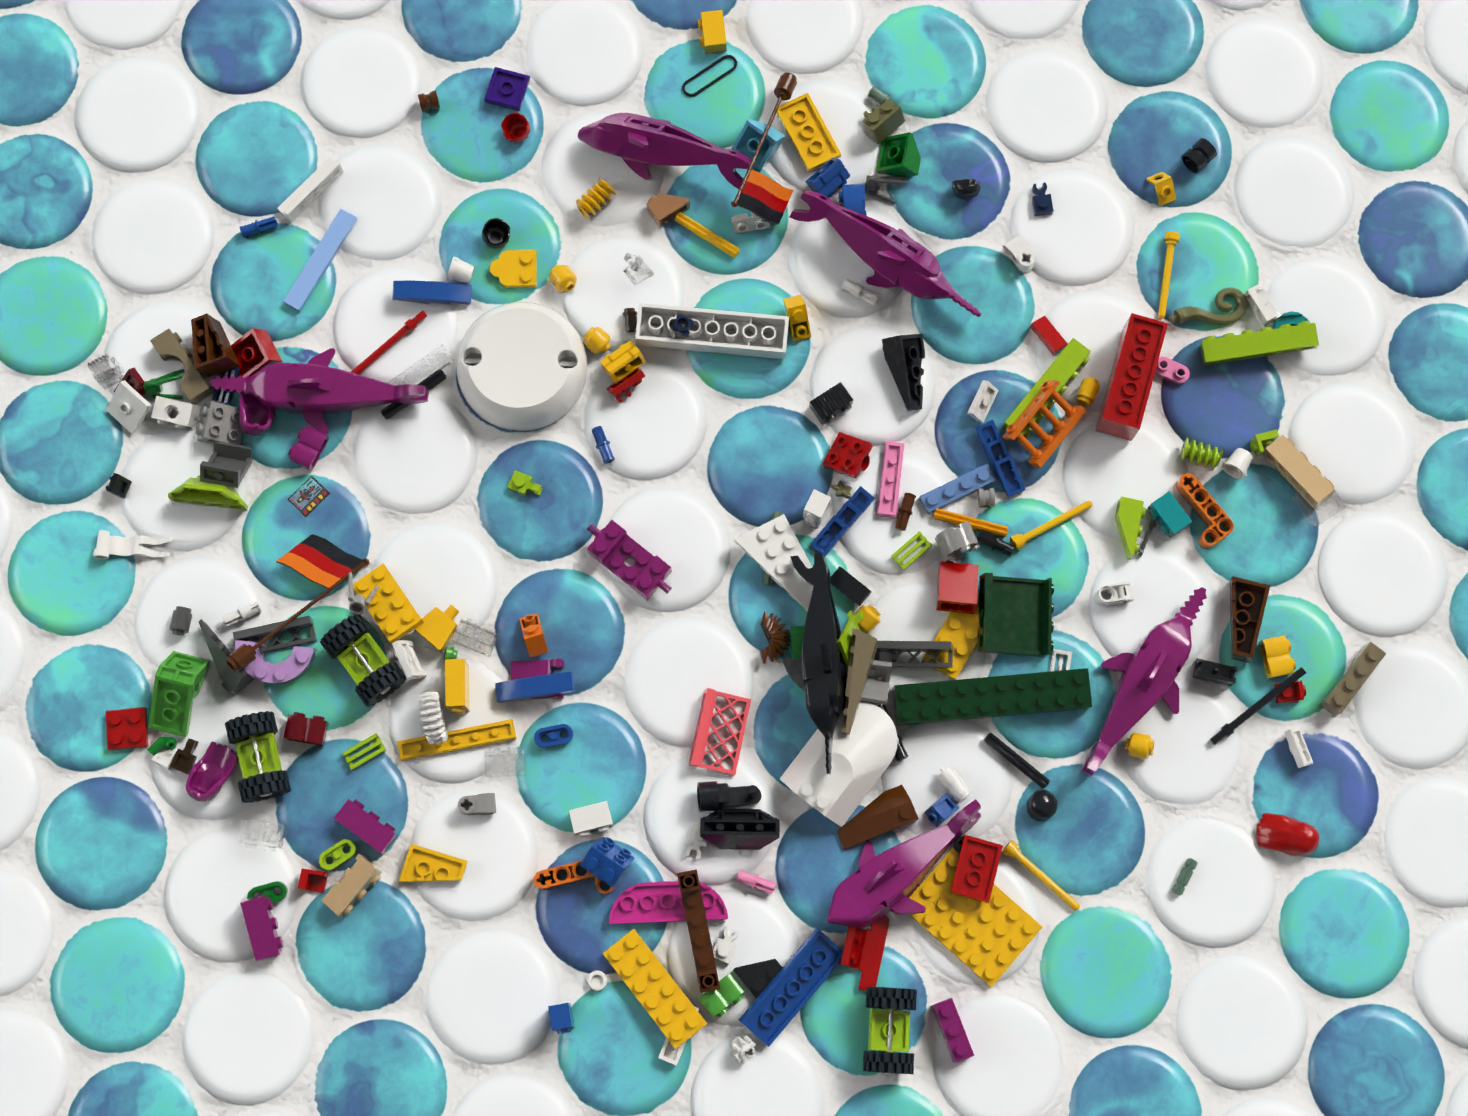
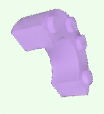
[235,640,317,684]

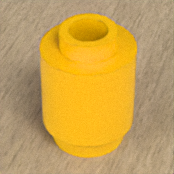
[1076,377,1100,407]

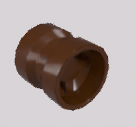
[418,90,440,113]

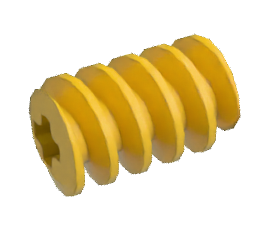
[576,179,617,220]

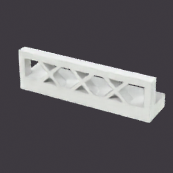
[277,157,344,223]

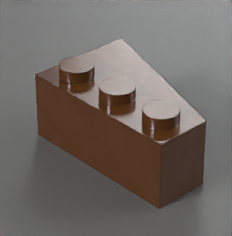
[191,313,240,377]

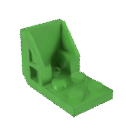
[148,651,211,737]

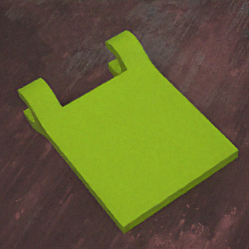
[837,610,864,668]

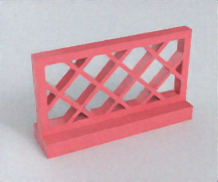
[688,688,751,775]

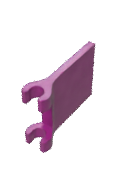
[511,658,564,700]

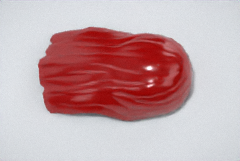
[1256,813,1320,856]

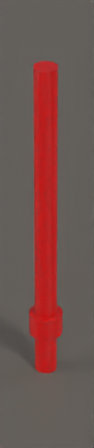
[351,310,427,375]

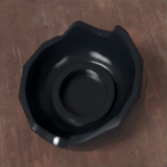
[952,179,981,200]
[482,218,510,249]
[1026,790,1057,821]

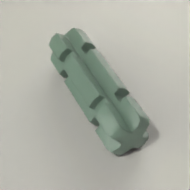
[1172,858,1198,895]

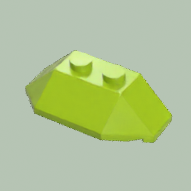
[168,475,248,510]

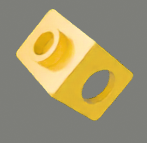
[1146,172,1176,206]

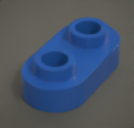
[534,724,573,748]

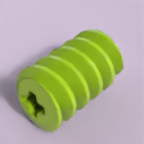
[1180,437,1223,471]

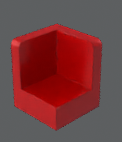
[298,868,328,893]

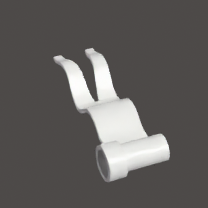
[93,530,172,560]

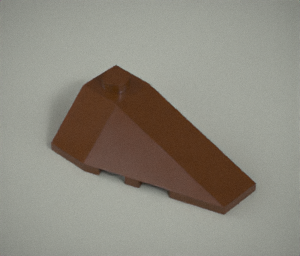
[837,785,919,850]

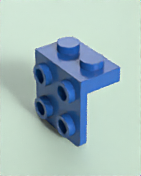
[580,837,635,888]

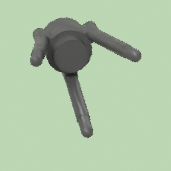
[865,175,907,204]

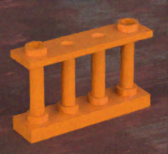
[1003,380,1086,468]

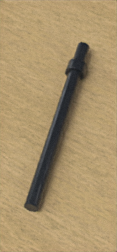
[1210,667,1306,745]

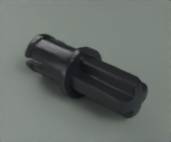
[977,530,1015,557]

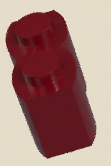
[283,712,329,746]

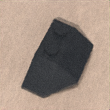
[700,808,780,850]

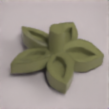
[830,480,852,499]

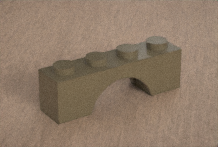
[150,328,213,405]
[1319,642,1386,716]

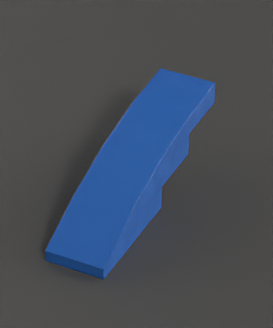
[392,280,472,305]
[975,420,1026,497]
[810,486,876,557]
[495,672,575,703]

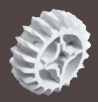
[419,692,448,744]

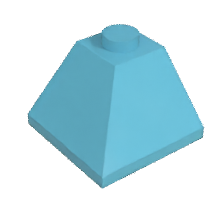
[731,119,785,171]

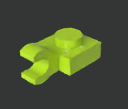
[507,470,543,496]

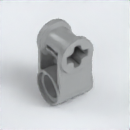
[458,793,496,815]

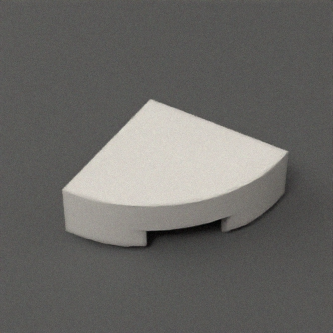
[151,750,176,770]

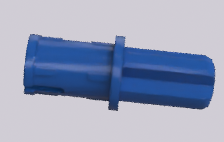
[240,217,278,238]
[592,426,615,464]

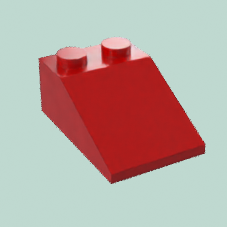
[229,328,283,378]

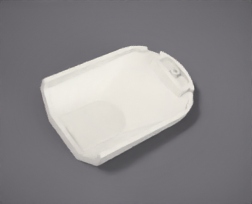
[780,701,898,827]

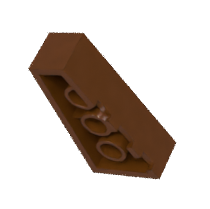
[1230,576,1270,663]

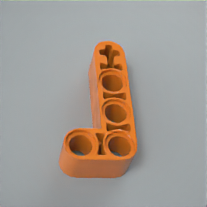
[1176,473,1234,549]
[534,860,615,895]

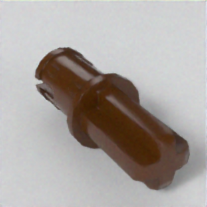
[895,493,916,531]

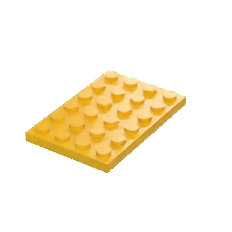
[909,847,1043,987]

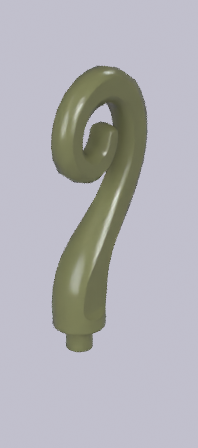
[1169,288,1248,325]

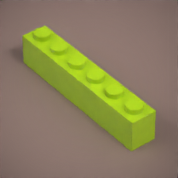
[1199,321,1319,366]
[1002,338,1091,438]

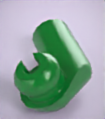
[147,737,177,756]

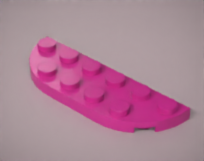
[609,881,728,924]

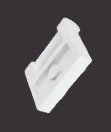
[392,640,427,680]

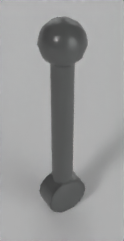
[1137,520,1156,557]

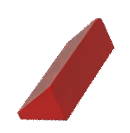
[1030,316,1068,355]

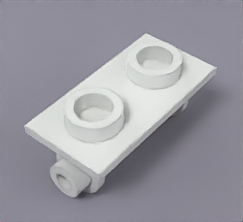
[731,212,770,234]

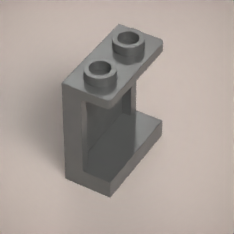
[200,441,252,488]

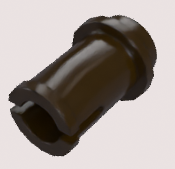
[622,308,637,333]

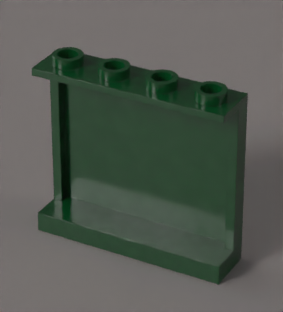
[978,573,1054,657]

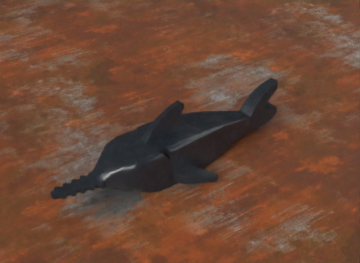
[783,552,847,774]

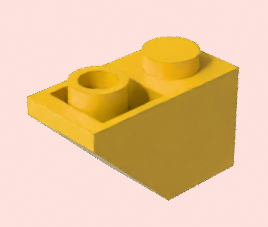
[783,295,811,341]

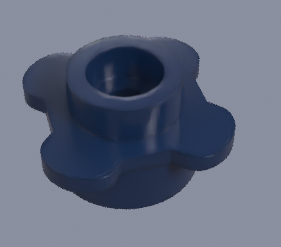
[672,315,694,336]

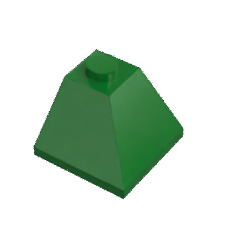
[876,132,921,177]

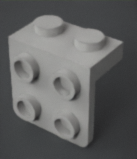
[196,401,243,445]
[861,660,892,704]

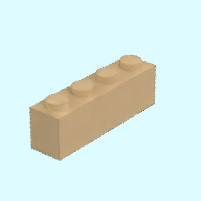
[1263,435,1335,509]

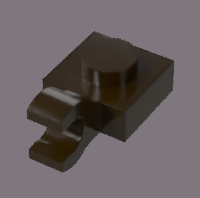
[170,738,199,774]

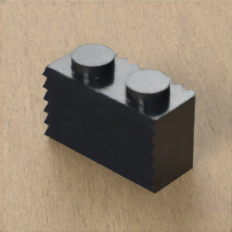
[809,382,854,424]

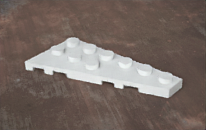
[733,514,838,616]

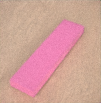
[877,441,904,518]

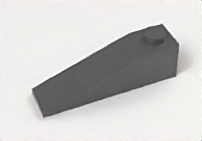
[198,619,254,695]

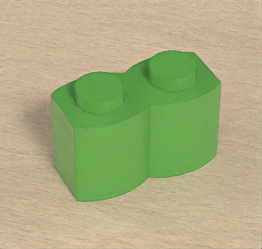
[698,973,745,1018]

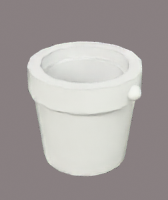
[447,257,475,284]
[1222,448,1253,479]

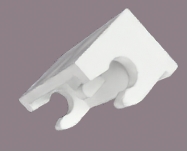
[1244,283,1282,327]

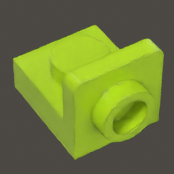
[1250,429,1279,457]

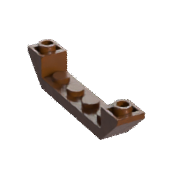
[677,869,720,993]

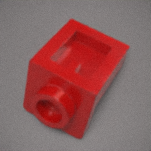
[1274,680,1306,704]

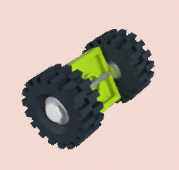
[320,614,406,707]
[225,711,291,803]
[863,987,917,1074]

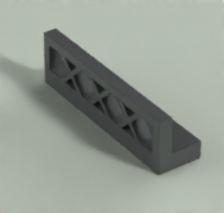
[233,616,317,654]
[875,641,953,668]

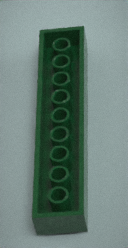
[892,668,1092,726]

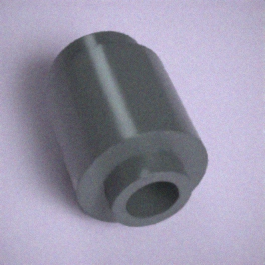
[169,606,192,636]

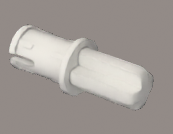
[841,279,879,305]
[222,601,262,627]

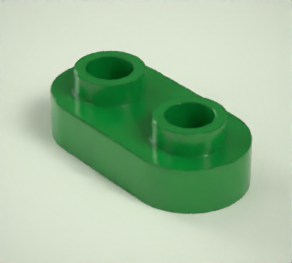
[247,881,288,903]

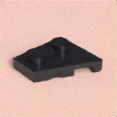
[733,959,783,999]

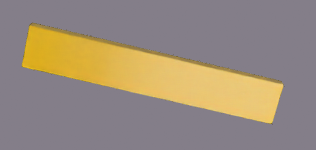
[397,719,517,761]

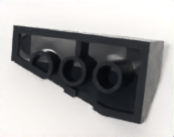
[882,334,925,411]

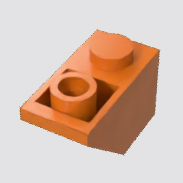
[519,613,548,658]

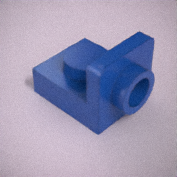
[924,793,960,827]

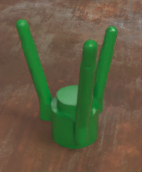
[144,369,184,399]

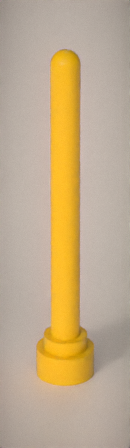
[1158,231,1180,319]
[1010,501,1093,551]
[1002,840,1080,910]

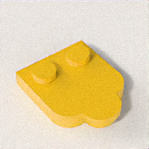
[490,250,537,288]

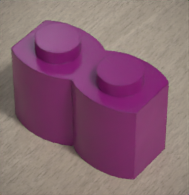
[288,425,329,471]

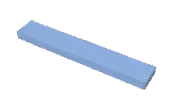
[283,209,358,312]

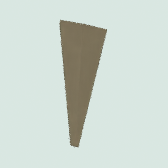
[841,629,878,735]

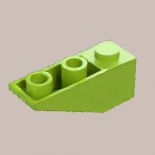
[1115,496,1146,560]

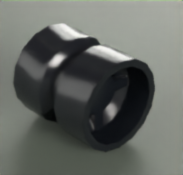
[1181,138,1217,173]

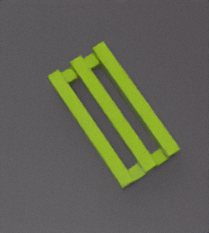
[891,531,932,571]
[342,733,387,771]

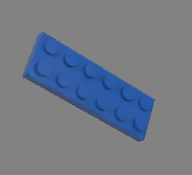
[739,928,843,1047]

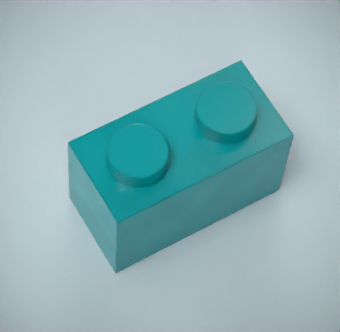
[1148,491,1192,538]

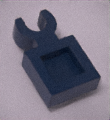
[1032,182,1054,216]

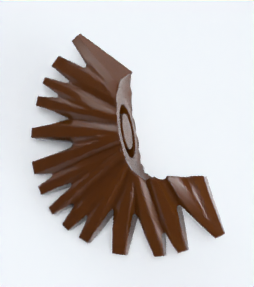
[760,611,791,663]

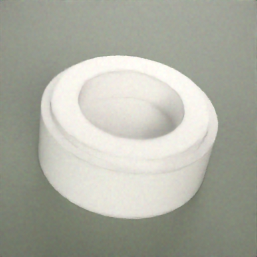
[587,971,607,991]

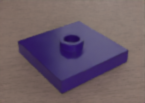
[484,67,530,111]

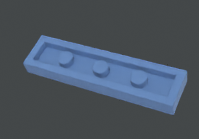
[919,464,996,514]

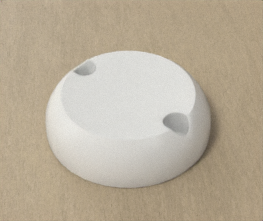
[456,302,587,431]

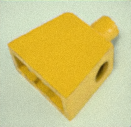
[414,605,459,653]

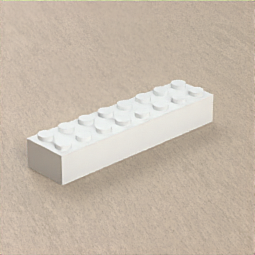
[635,303,789,359]

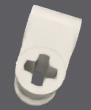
[1003,235,1035,273]
[1094,581,1134,606]

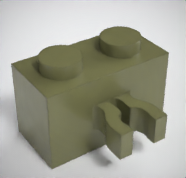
[862,99,905,144]

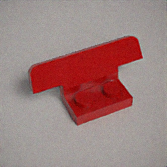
[840,915,890,991]

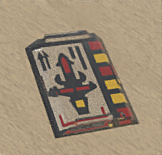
[287,476,330,517]

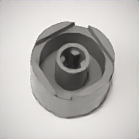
[934,522,980,562]

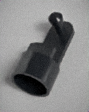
[697,781,762,812]

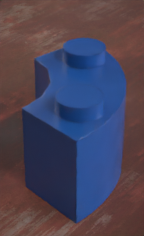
[838,184,867,216]

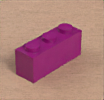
[334,799,398,855]
[240,894,284,961]
[931,998,975,1063]

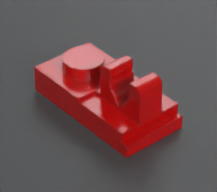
[606,368,645,403]

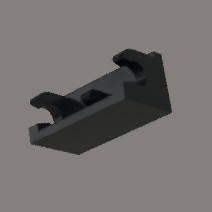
[1193,658,1238,686]

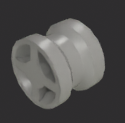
[977,488,995,507]

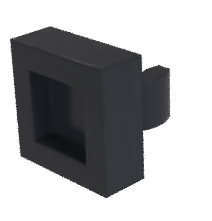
[106,473,132,499]

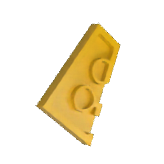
[398,844,468,882]

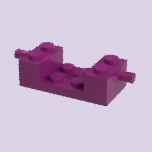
[587,520,672,601]

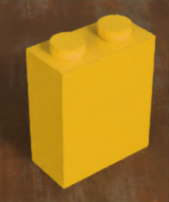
[445,659,470,715]

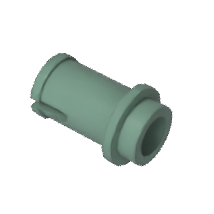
[868,86,892,105]

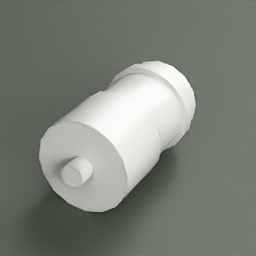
[937,765,972,802]

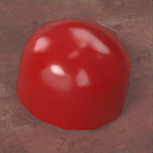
[501,112,530,143]

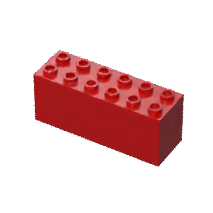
[1095,313,1168,441]

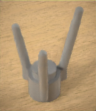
[348,572,379,615]

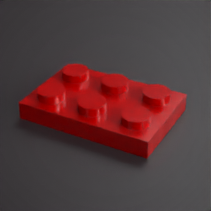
[950,835,1003,904]

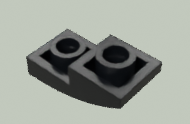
[830,566,872,606]

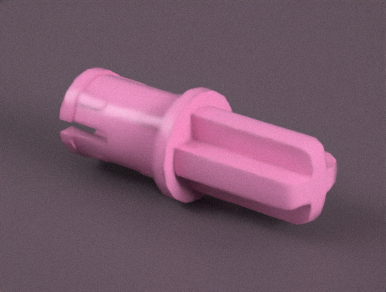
[736,869,776,894]

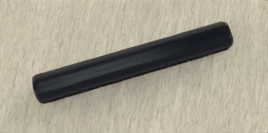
[381,369,446,419]
[984,733,1050,789]

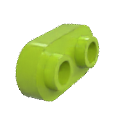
[319,839,357,871]

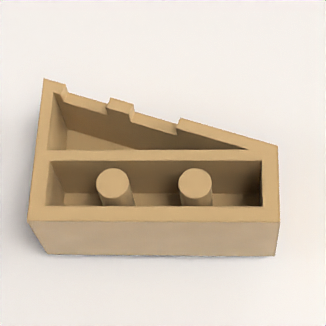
[321,854,382,917]

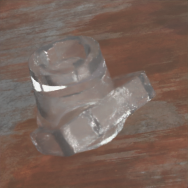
[623,253,654,286]

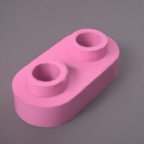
[1155,357,1190,385]

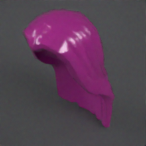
[239,391,275,436]
[186,742,238,802]

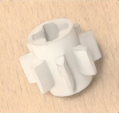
[730,1035,756,1062]

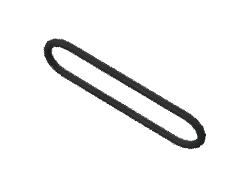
[682,55,737,96]

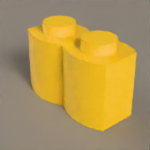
[1259,635,1296,679]

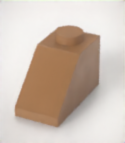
[647,194,690,227]

